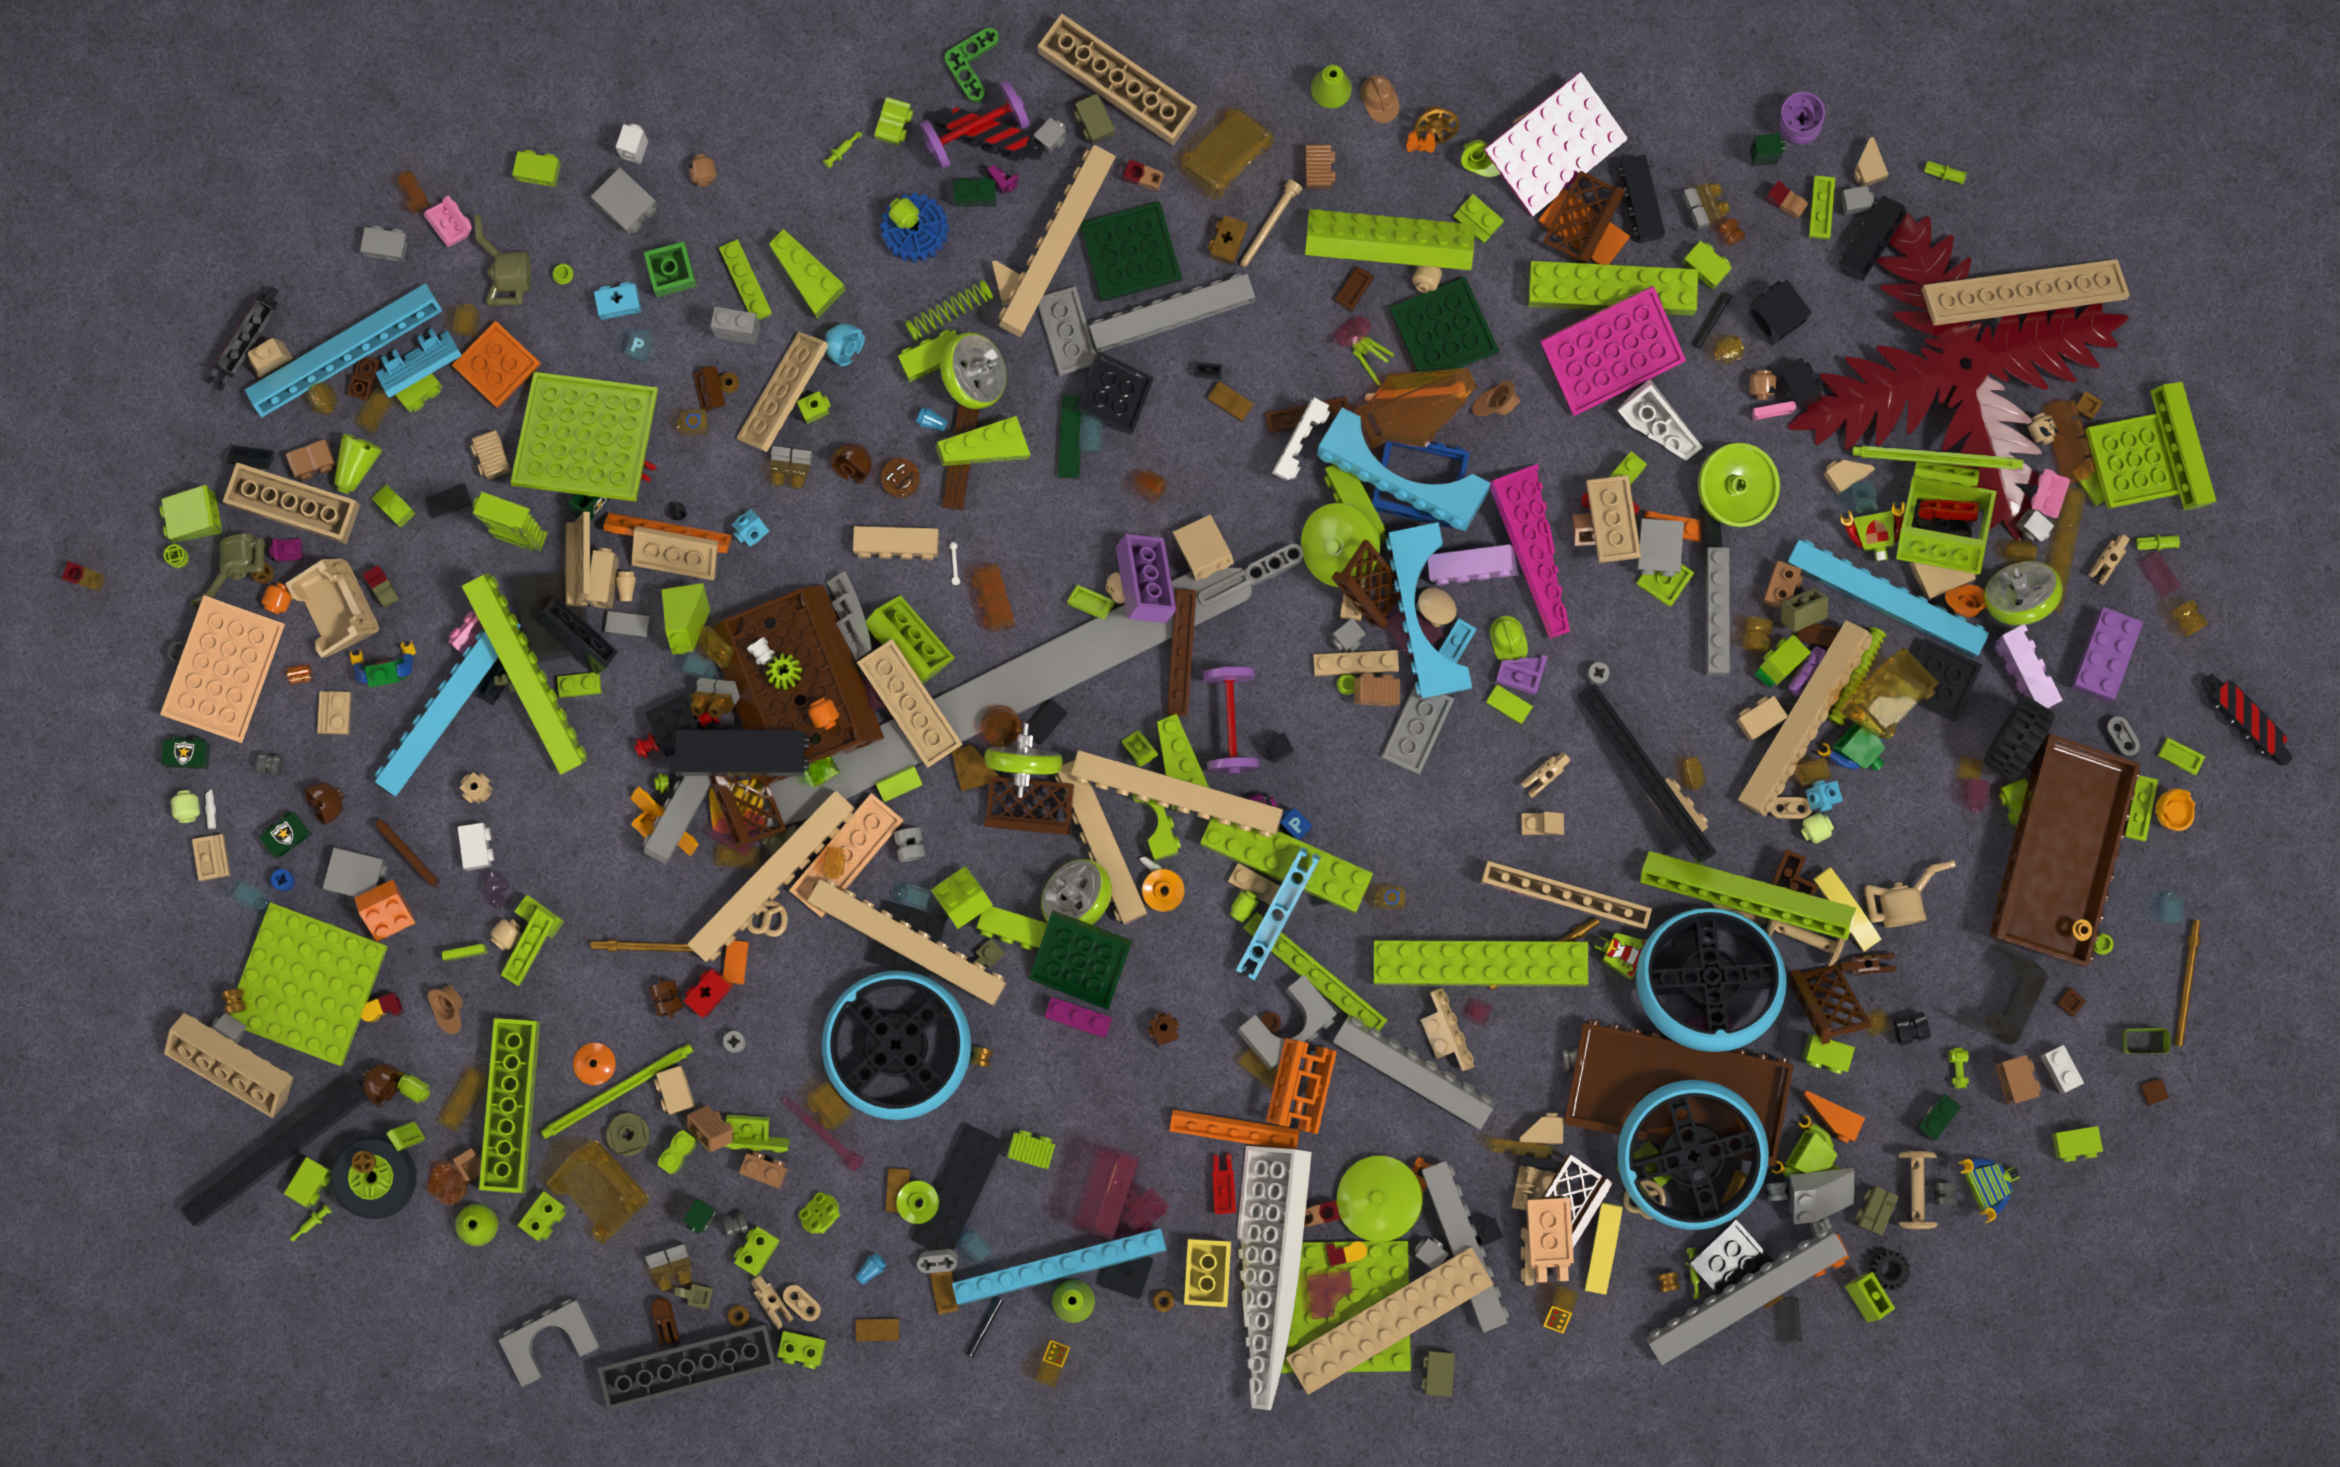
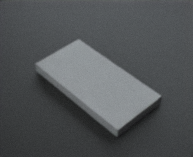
[1038,286,1096,377]
[1381,681,1454,775]

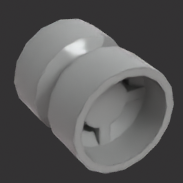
[894,827,926,862]

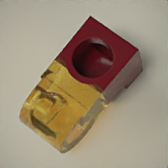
[61,561,106,592]

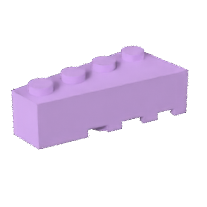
[1428,545,1519,586]
[1995,625,2062,709]

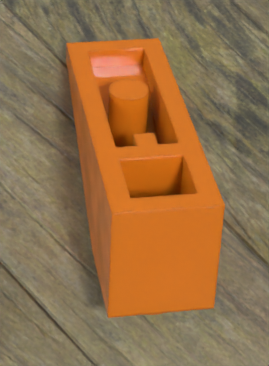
[1802,1090,1865,1144]

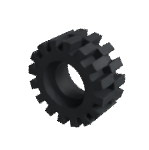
[1869,1251,1910,1290]

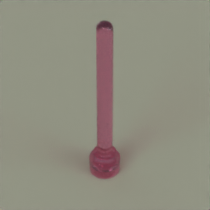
[783,1096,865,1172]

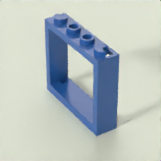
[1372,433,1470,528]

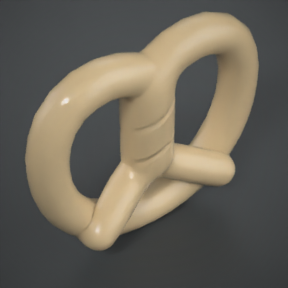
[747,900,788,937]
[1623,1180,1666,1220]

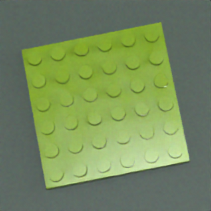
[511,372,658,502]
[229,902,388,1066]
[1281,1241,1411,1373]

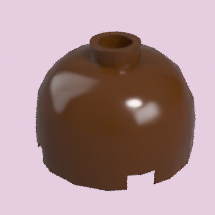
[829,443,872,484]
[304,782,344,825]
[362,1064,404,1107]

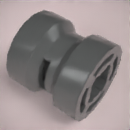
[168,642,186,664]
[256,752,283,776]
[1935,1183,1957,1205]
[723,1211,750,1238]

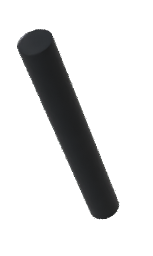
[1693,292,1732,349]
[966,1297,1004,1357]

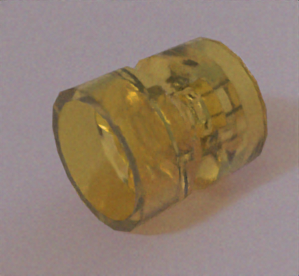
[2170,599,2209,638]
[1741,617,1773,652]

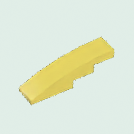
[1813,867,1881,952]
[1585,1202,1623,1295]

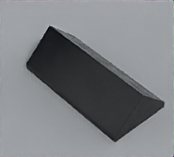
[534,595,618,675]

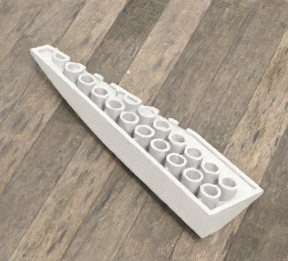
[1237,1146,1312,1410]

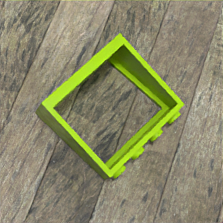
[1896,476,1997,574]

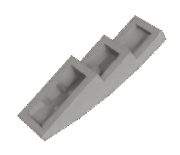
[827,572,872,660]

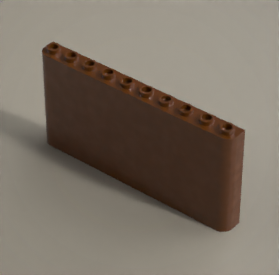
[1990,733,2140,967]
[1563,1020,1794,1166]

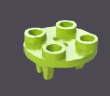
[799,1192,841,1234]

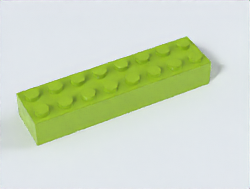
[1305,209,1475,270]
[1528,261,1698,316]
[1200,817,1373,915]
[479,1018,540,1194]

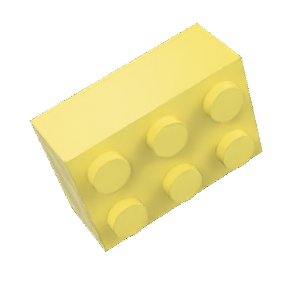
[1184,1239,1231,1307]

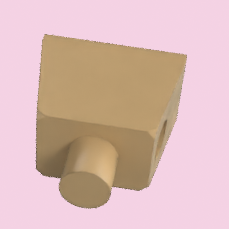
[247,338,294,380]

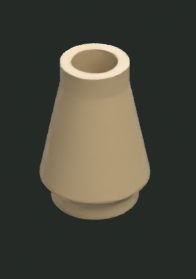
[615,572,636,601]

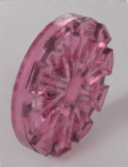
[1334,316,1371,347]

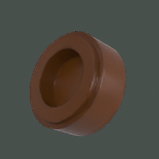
[1260,1012,1281,1033]

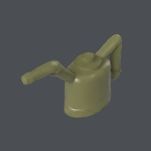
[474,215,531,307]
[190,534,265,606]

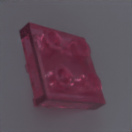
[1122,1188,1170,1234]

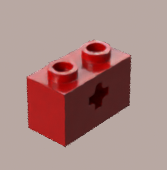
[684,969,734,1018]

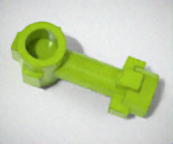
[1948,1048,1969,1089]

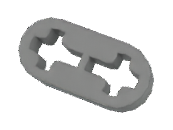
[917,1249,958,1273]

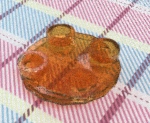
[427,1162,468,1205]

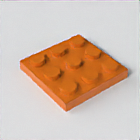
[452,321,541,409]

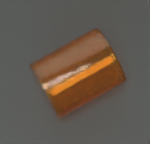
[287,664,313,685]

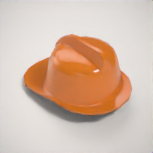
[1945,584,1986,618]

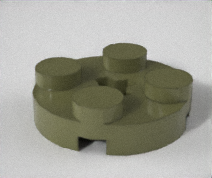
[606,1113,650,1156]

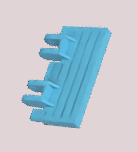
[375,328,462,398]

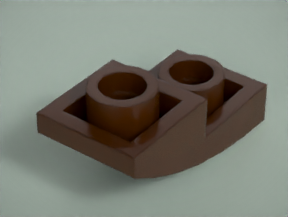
[347,356,381,401]

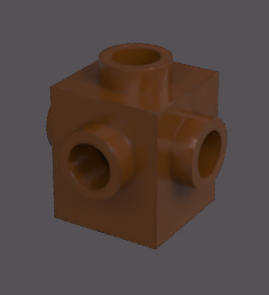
[1147,1012,1180,1046]

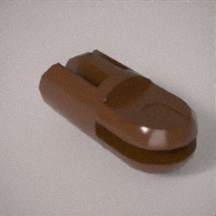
[651,1298,681,1346]

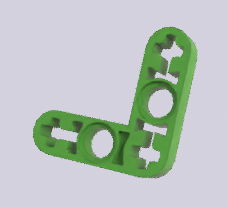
[945,28,999,103]

